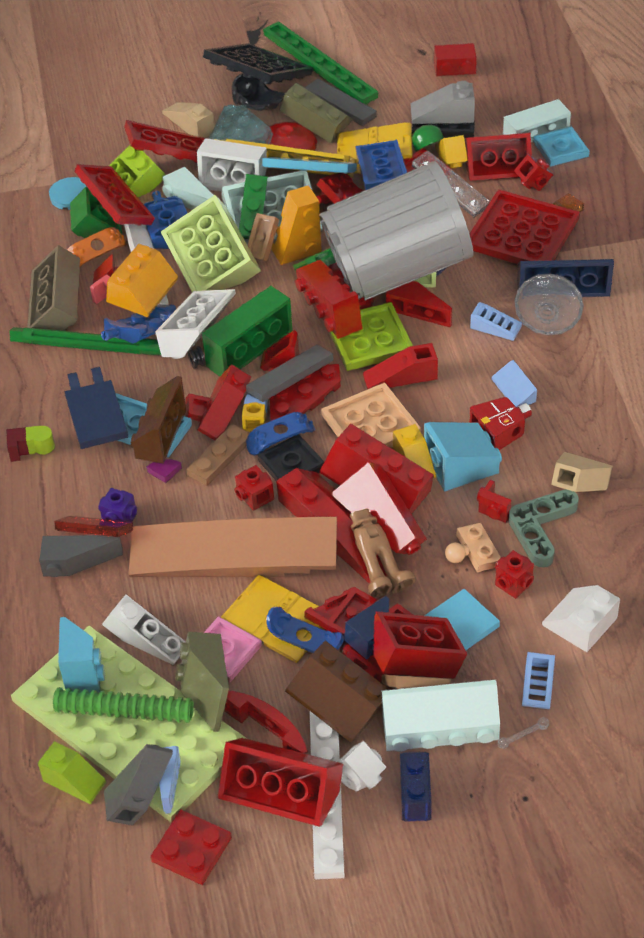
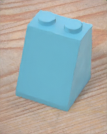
[424,422,502,492]

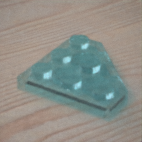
[209,105,273,144]

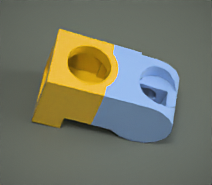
[242,393,268,433]

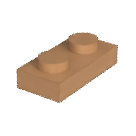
[248,213,279,262]

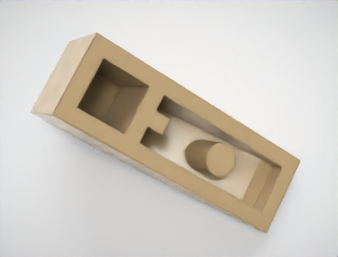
[162,102,215,138]

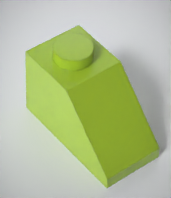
[38,741,106,804]

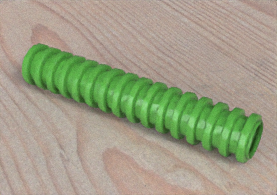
[53,687,194,723]

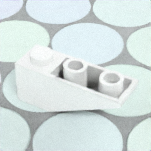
[102,595,186,665]

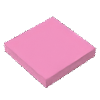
[204,616,262,683]

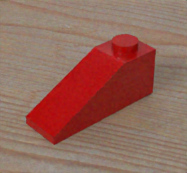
[386,281,452,328]
[197,364,251,441]

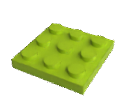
[329,302,413,371]

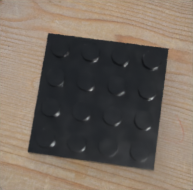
[203,43,313,85]

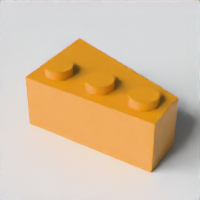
[271,185,322,265]

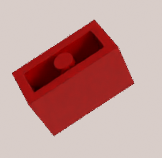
[434,43,477,76]

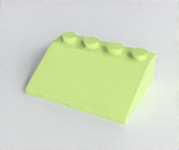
[161,195,261,292]

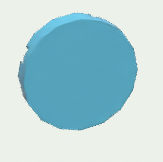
[49,177,88,210]

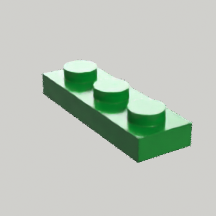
[239,174,268,239]

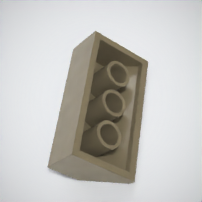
[27,245,80,331]

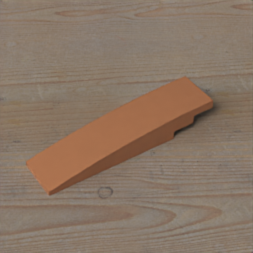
[129,517,337,577]

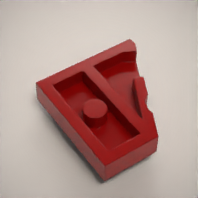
[304,587,377,636]

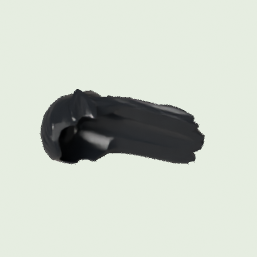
[232,74,285,111]

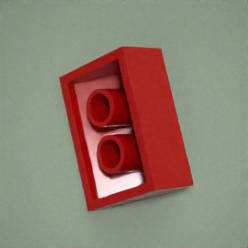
[464,133,532,181]
[374,611,467,679]

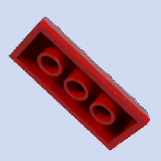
[320,423,434,514]
[218,738,343,827]

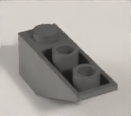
[104,744,173,826]

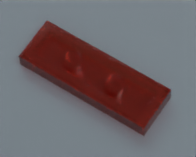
[54,516,133,537]

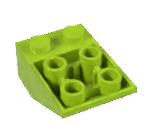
[109,145,166,197]

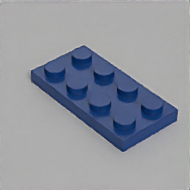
[355,140,407,190]

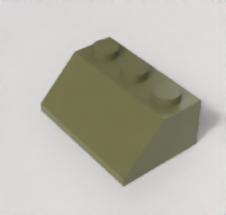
[280,83,353,144]

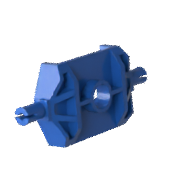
[144,191,187,249]
[101,304,176,344]

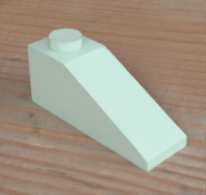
[162,167,214,210]

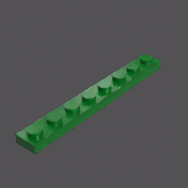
[263,21,378,105]

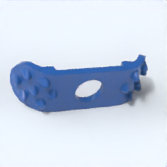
[246,412,315,455]
[266,606,344,653]

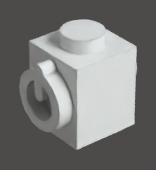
[338,741,386,792]

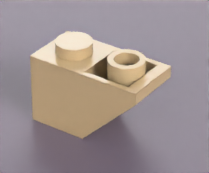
[551,452,613,492]

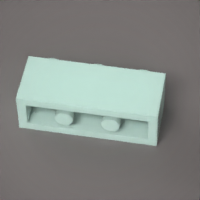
[503,99,571,142]

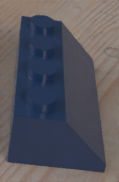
[517,259,614,298]

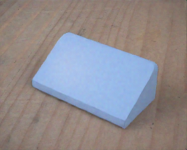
[492,360,537,407]

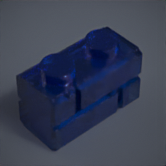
[400,752,432,821]

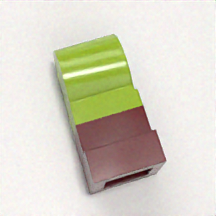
[6,426,55,462]

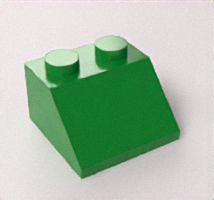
[70,187,122,238]

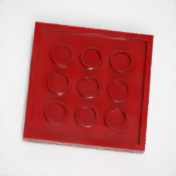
[469,189,580,264]

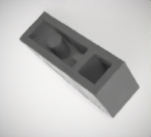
[39,535,123,577]

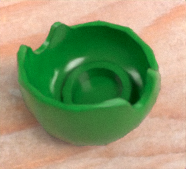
[412,125,444,152]

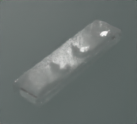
[412,150,490,218]

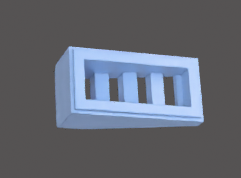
[470,302,522,341]
[522,652,555,710]
[159,746,181,814]

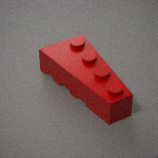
[295,260,363,339]

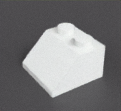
[542,585,620,652]

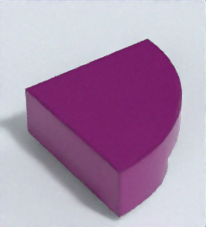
[146,459,182,483]

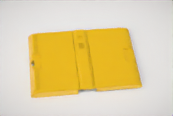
[337,122,412,164]
[220,575,325,663]

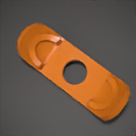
[67,227,127,267]

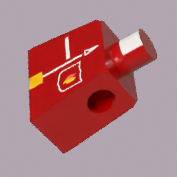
[469,397,532,450]

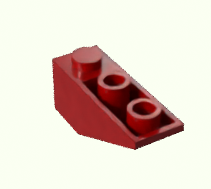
[363,343,438,390]

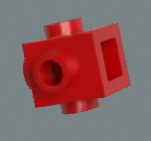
[514,154,553,191]
[234,465,274,511]
[495,550,534,599]

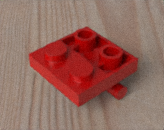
[316,173,364,204]

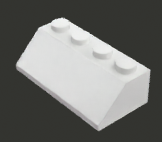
[155,289,236,359]

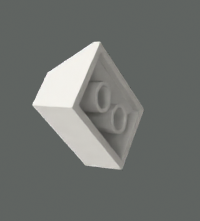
[197,138,267,192]

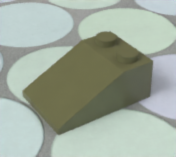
[175,632,229,732]

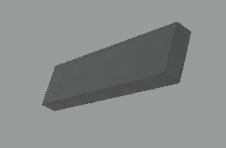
[305,79,377,126]
[246,344,334,402]

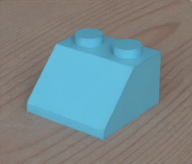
[58,617,105,693]

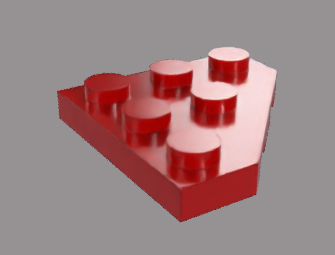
[269,364,341,426]

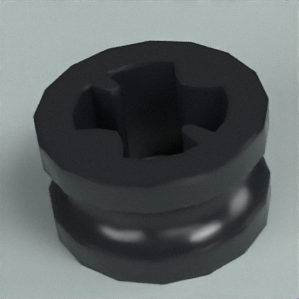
[188,346,206,369]

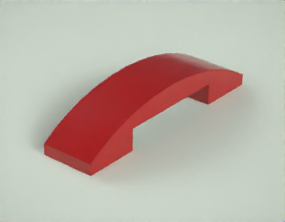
[224,690,308,754]

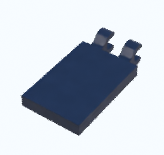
[64,367,129,449]

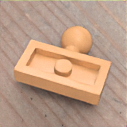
[445,523,501,572]

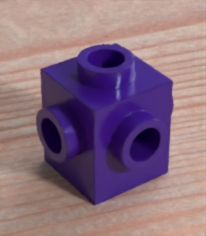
[98,488,137,532]

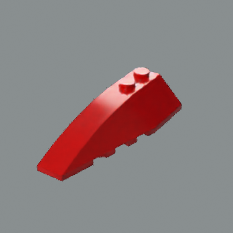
[276,468,387,584]

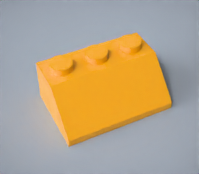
[106,244,178,317]

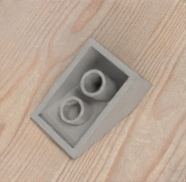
[411,81,475,124]

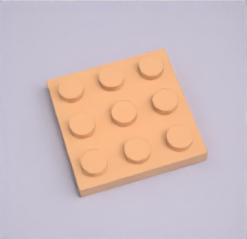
[321,383,421,448]

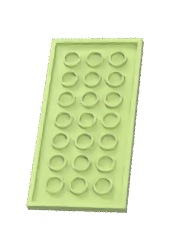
[11,626,247,823]

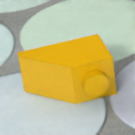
[435,135,468,169]
[393,424,436,478]

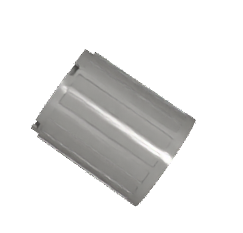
[319,161,474,300]

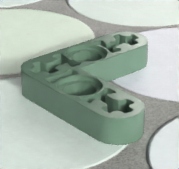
[509,489,579,568]

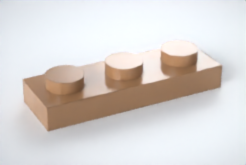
[187,424,250,486]

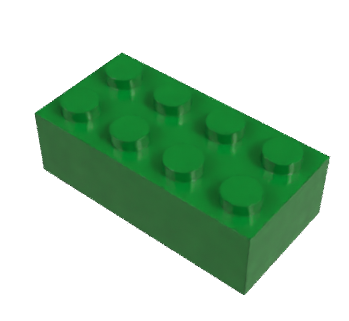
[202,286,293,376]

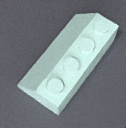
[382,680,500,752]

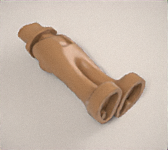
[350,509,416,598]

